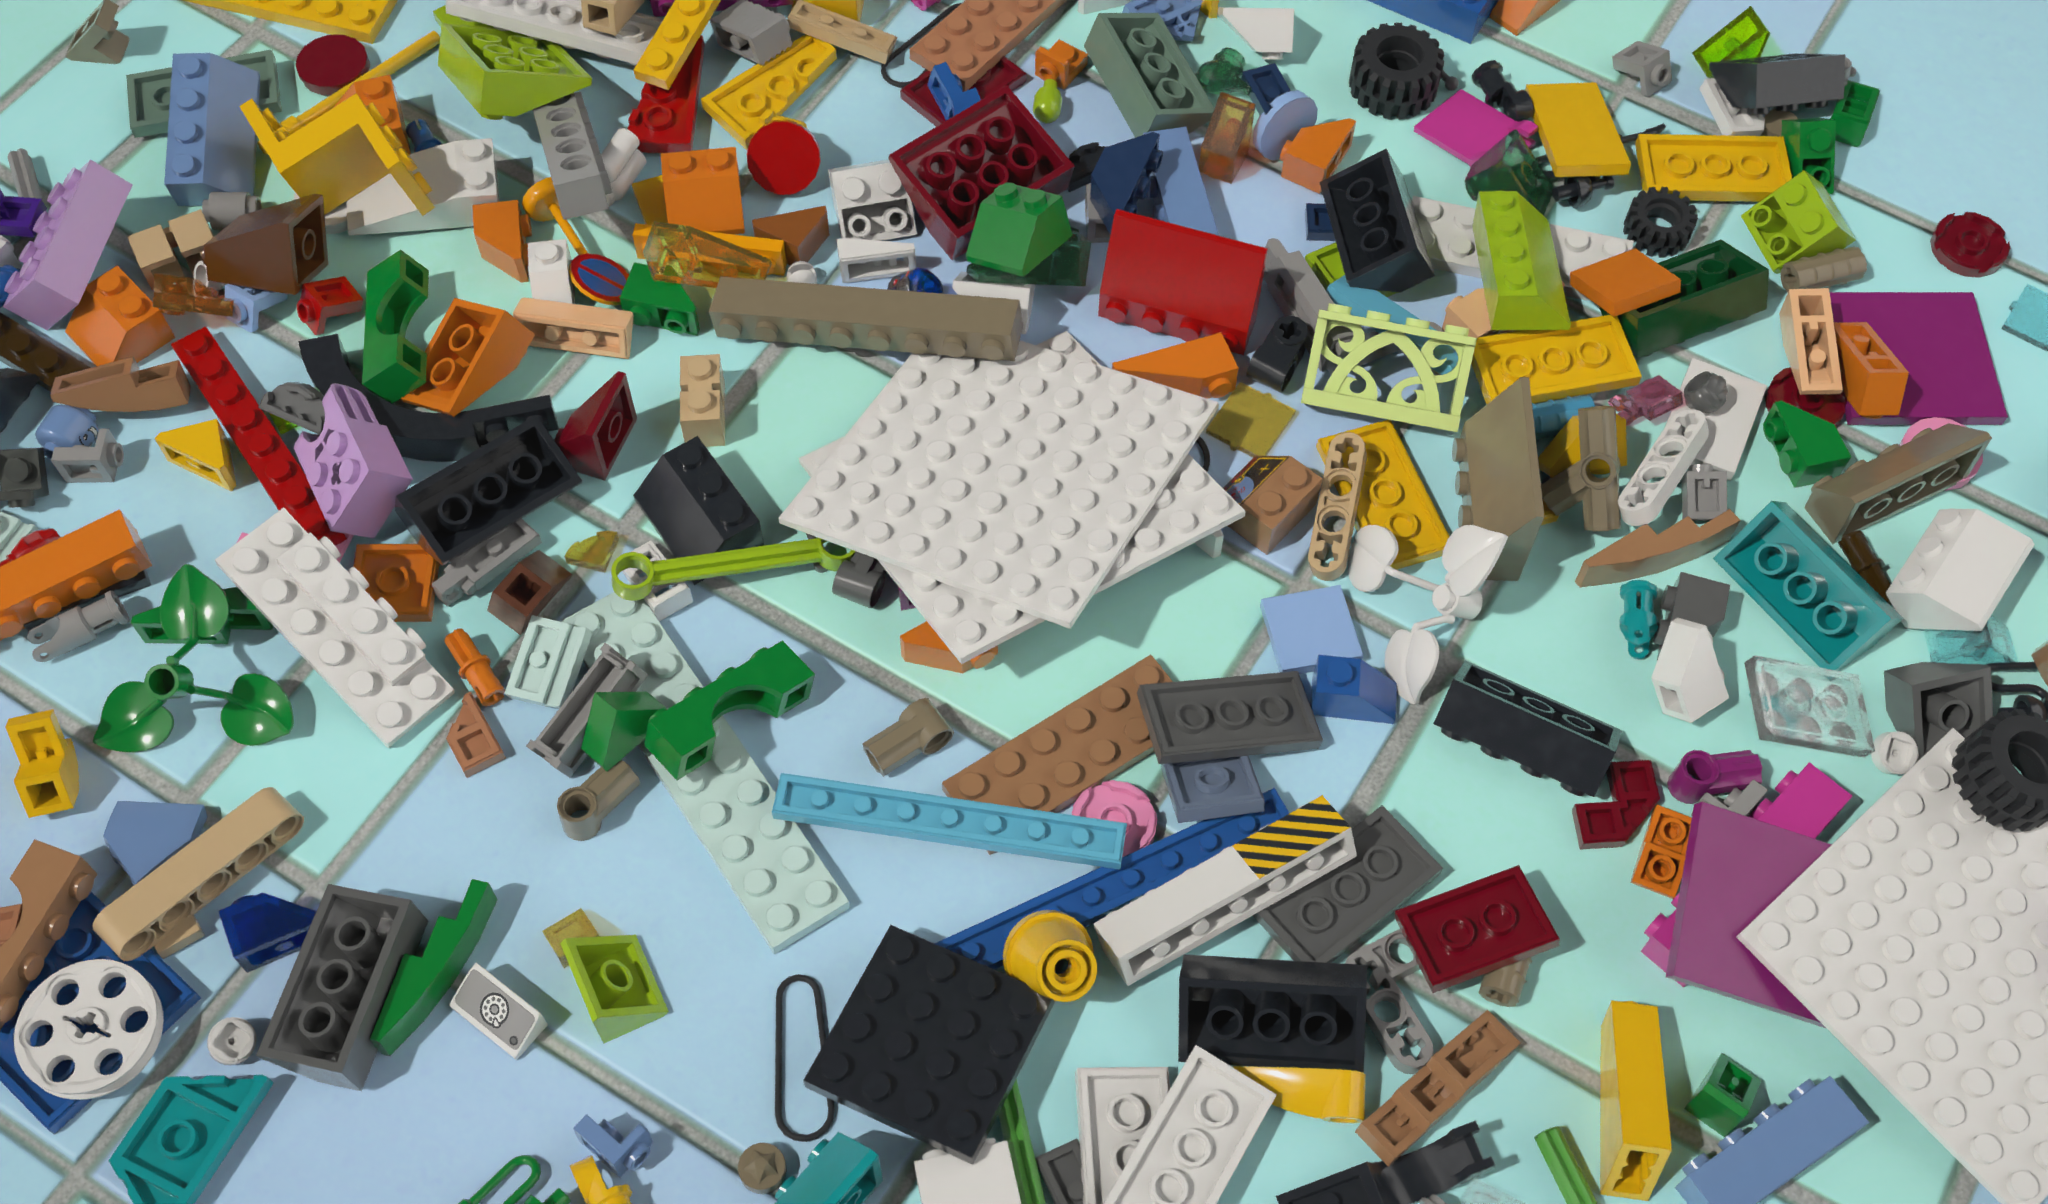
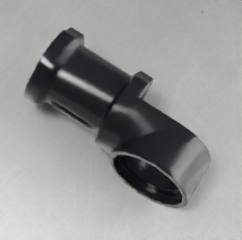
[1471,60,1534,121]

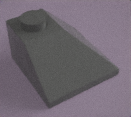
[1884,662,1993,761]

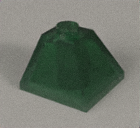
[1464,129,1555,216]

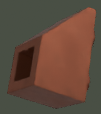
[487,550,572,635]

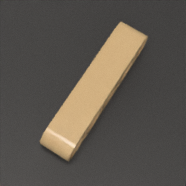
[92,787,304,961]

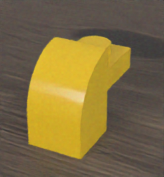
[5,709,79,818]

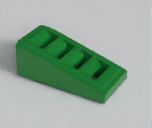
[1830,80,1880,147]

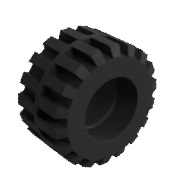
[1349,22,1444,119]
[1952,709,2048,832]

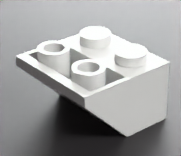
[828,159,917,241]

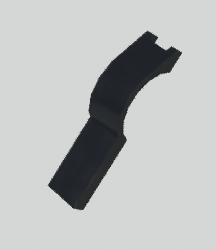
[1276,1120,1495,1204]

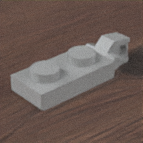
[432,519,542,606]

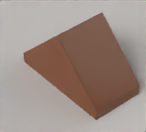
[752,206,830,266]

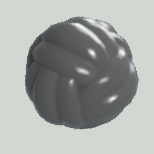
[1684,371,1728,413]

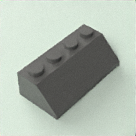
[256,884,428,1091]

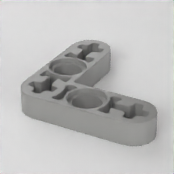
[1345,929,1433,1074]

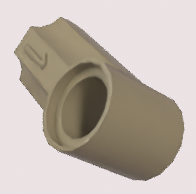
[862,698,954,777]
[557,759,640,841]

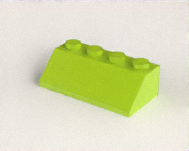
[1472,191,1571,330]

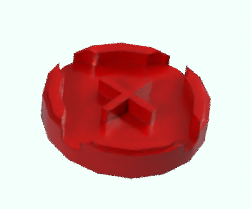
[747,119,821,195]

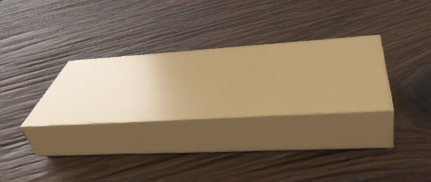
[787,0,897,64]

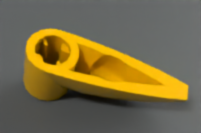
[1233,1066,1366,1124]

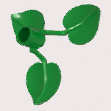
[93,564,294,752]

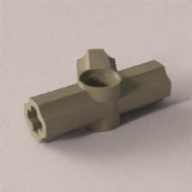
[1541,406,1621,531]

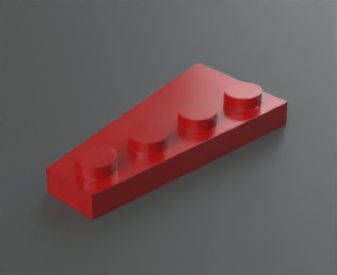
[627,35,705,153]

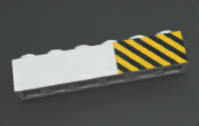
[1093,795,1357,986]

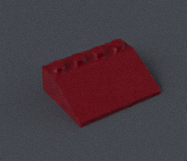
[888,85,1075,260]

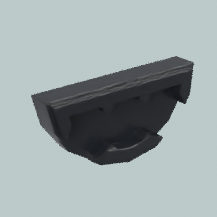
[1067,142,1108,193]

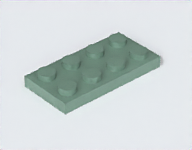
[126,50,282,138]

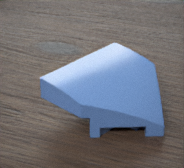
[1122,0,1203,41]
[103,801,208,885]

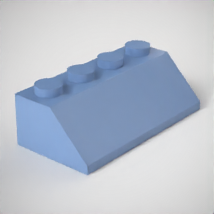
[164,53,260,206]

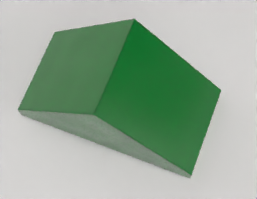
[581,691,666,772]
[1684,1053,1762,1137]

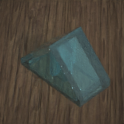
[1923,615,2018,665]

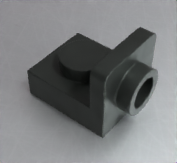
[0,447,49,508]

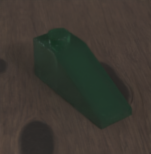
[966,227,1092,287]

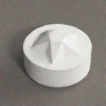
[1871,731,1919,774]
[207,1017,257,1065]

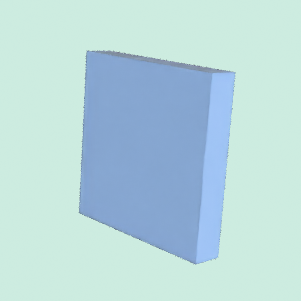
[1260,585,1363,674]

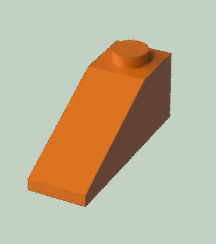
[1834,322,1909,419]
[1112,332,1239,399]

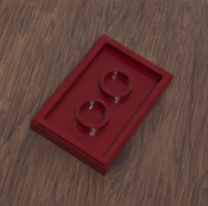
[900,56,1027,127]
[1395,865,1560,993]

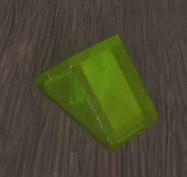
[1692,6,1770,78]

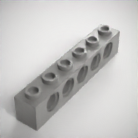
[533,92,612,220]

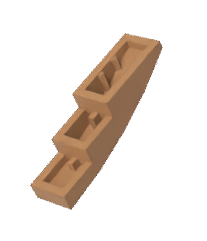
[1575,509,1741,587]
[1355,1010,1521,1167]

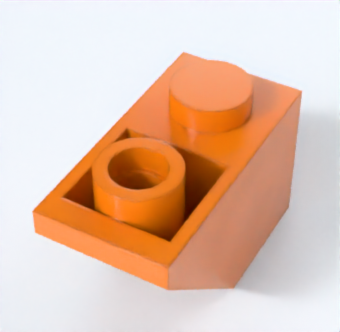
[472,199,532,283]

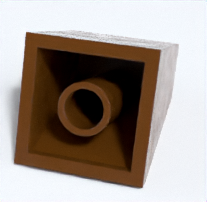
[202,193,329,295]

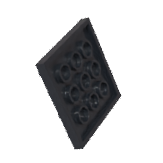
[803,925,1055,1165]

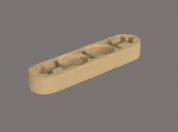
[1308,432,1367,581]

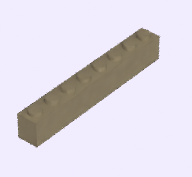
[708,277,1023,361]

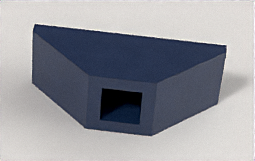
[1090,132,1163,235]

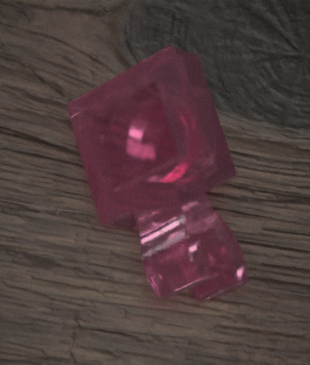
[1608,375,1683,427]

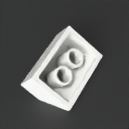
[1886,508,2035,631]

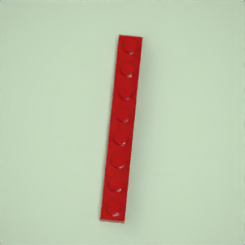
[171,326,347,546]

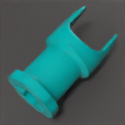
[1619,580,1658,659]

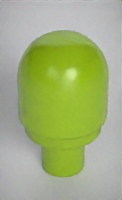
[1033,79,1063,124]

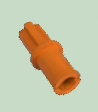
[445,628,506,707]

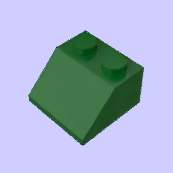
[966,183,1073,277]

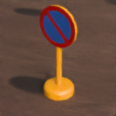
[522,177,629,306]

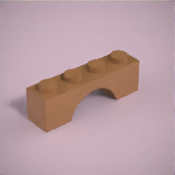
[0,839,97,1030]

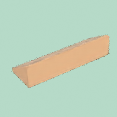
[513,298,633,359]

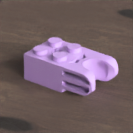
[294,383,413,538]

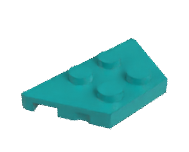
[108,1075,274,1204]

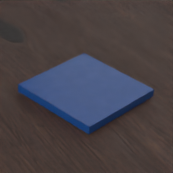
[0,892,201,1135]

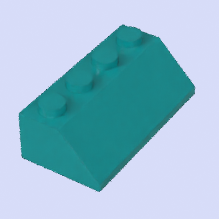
[1713,501,1904,676]
[775,1132,883,1204]

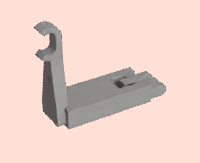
[1263,238,1443,374]

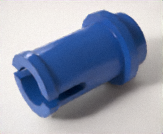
[406,119,442,153]

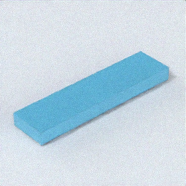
[1326,275,1458,375]

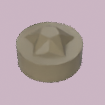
[738,1143,787,1194]

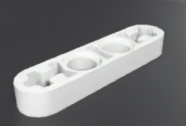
[1618,409,1709,526]

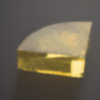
[564,531,619,573]

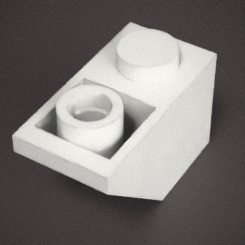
[1651,618,1729,723]

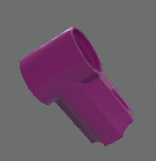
[1667,750,1763,804]

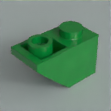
[1781,117,1836,194]
[620,262,700,336]
[1763,401,1851,488]

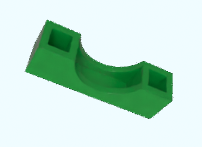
[362,249,429,404]
[644,640,815,781]

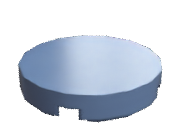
[1253,90,1318,160]

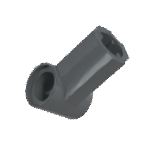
[832,551,887,608]

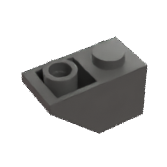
[1653,572,1730,660]

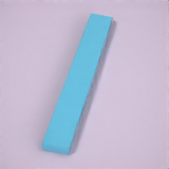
[772,773,1127,870]

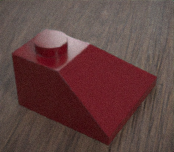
[554,371,637,481]

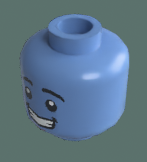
[35,404,99,460]

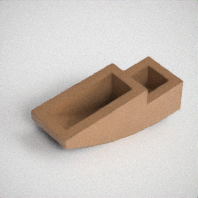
[50,357,191,412]

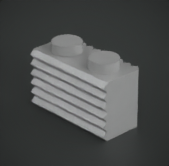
[710,0,792,65]

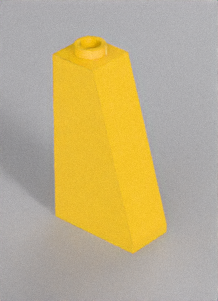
[1600,1000,1672,1201]

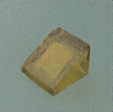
[542,908,599,968]

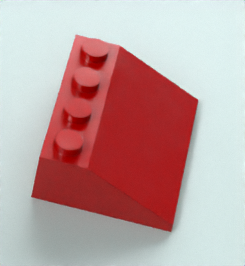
[1098,209,1268,355]

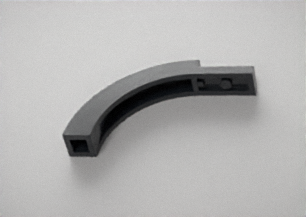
[298,334,559,462]

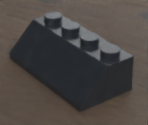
[1319,149,1435,293]
[395,415,582,566]
[1433,660,1622,797]
[1178,954,1367,1073]

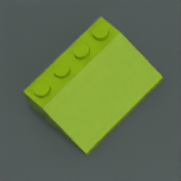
[438,23,592,120]

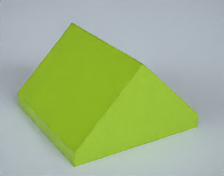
[560,935,669,1044]

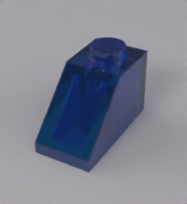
[218,892,316,973]

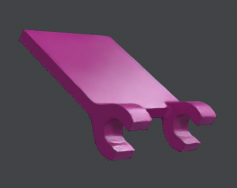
[1414,89,1538,184]

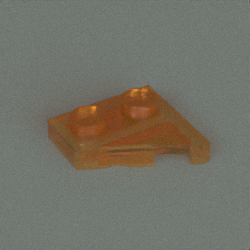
[152,273,234,317]

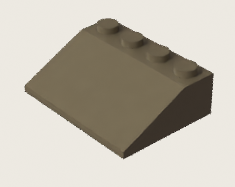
[1452,377,1544,581]

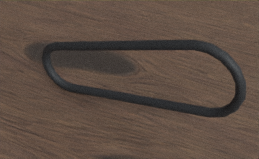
[881,3,961,87]
[775,974,835,1142]

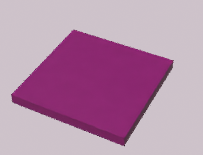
[1830,292,2008,425]
[1666,802,1831,1029]

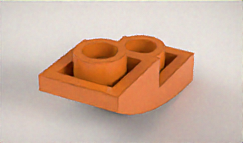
[1630,805,1692,899]

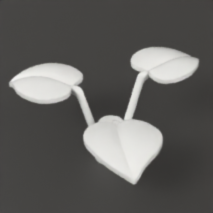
[1348,525,1508,705]

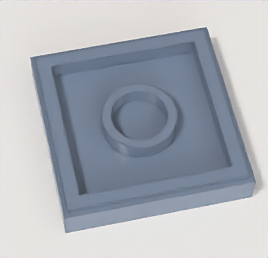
[1161,756,1264,823]

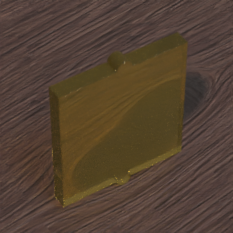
[1206,382,1296,457]

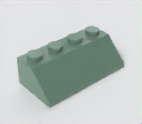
[1084,13,1217,138]

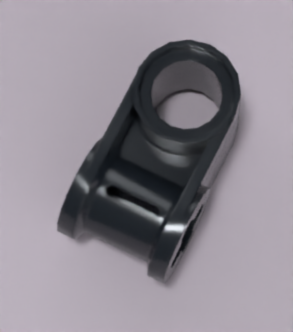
[1246,316,1308,393]

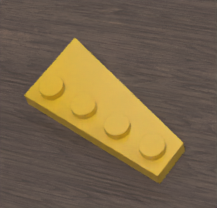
[701,34,837,150]

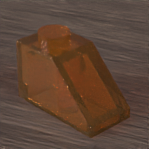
[1199,92,1256,184]

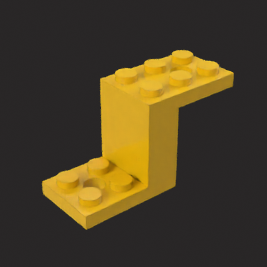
[239,93,435,216]

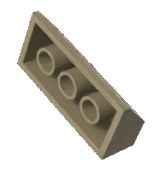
[1804,423,1992,544]

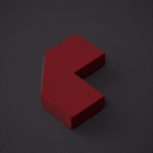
[1572,760,1660,850]

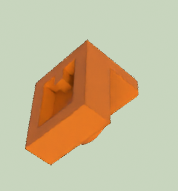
[1035,39,1088,90]

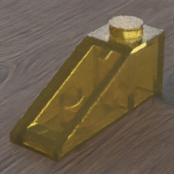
[643,221,772,288]

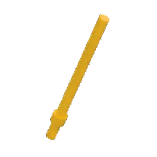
[257,30,440,154]

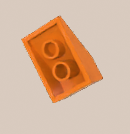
[400,298,535,417]

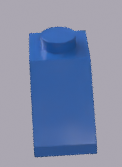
[1311,654,1397,724]

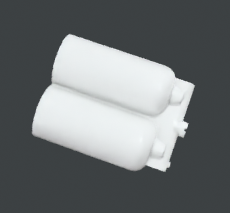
[601,128,647,207]

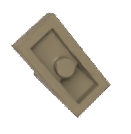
[65,0,130,64]

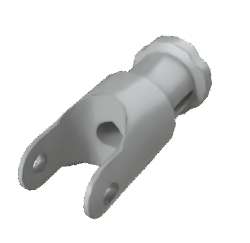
[27,591,130,662]

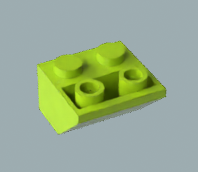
[1740,170,1856,274]

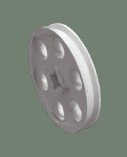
[14,959,164,1100]

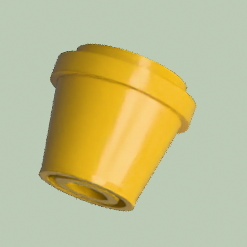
[1003,910,1097,1002]

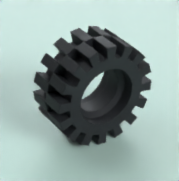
[1623,187,1698,258]

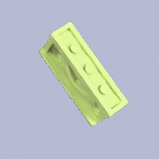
[1301,303,1477,432]

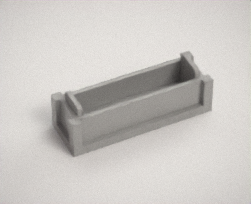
[526,643,648,778]

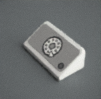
[449,963,548,1060]

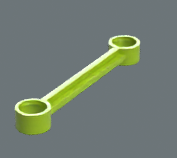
[611,537,856,601]

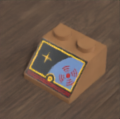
[1223,455,1323,555]

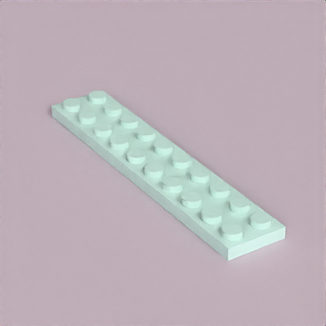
[560,582,850,955]

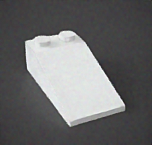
[347,138,500,236]

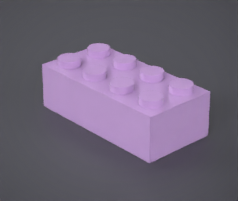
[3,159,133,331]

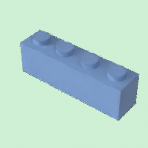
[1143,127,1219,236]
[1675,1076,1869,1204]

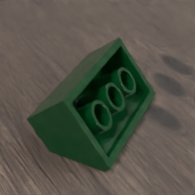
[1598,240,1769,359]

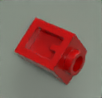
[297,276,364,335]

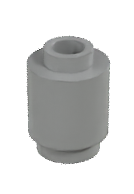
[202,192,262,230]

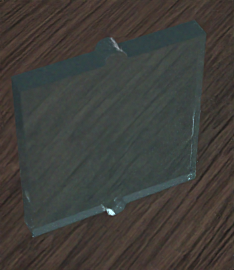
[2001,284,2048,352]

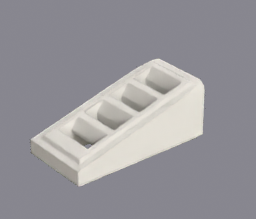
[836,238,917,283]
[622,540,693,622]

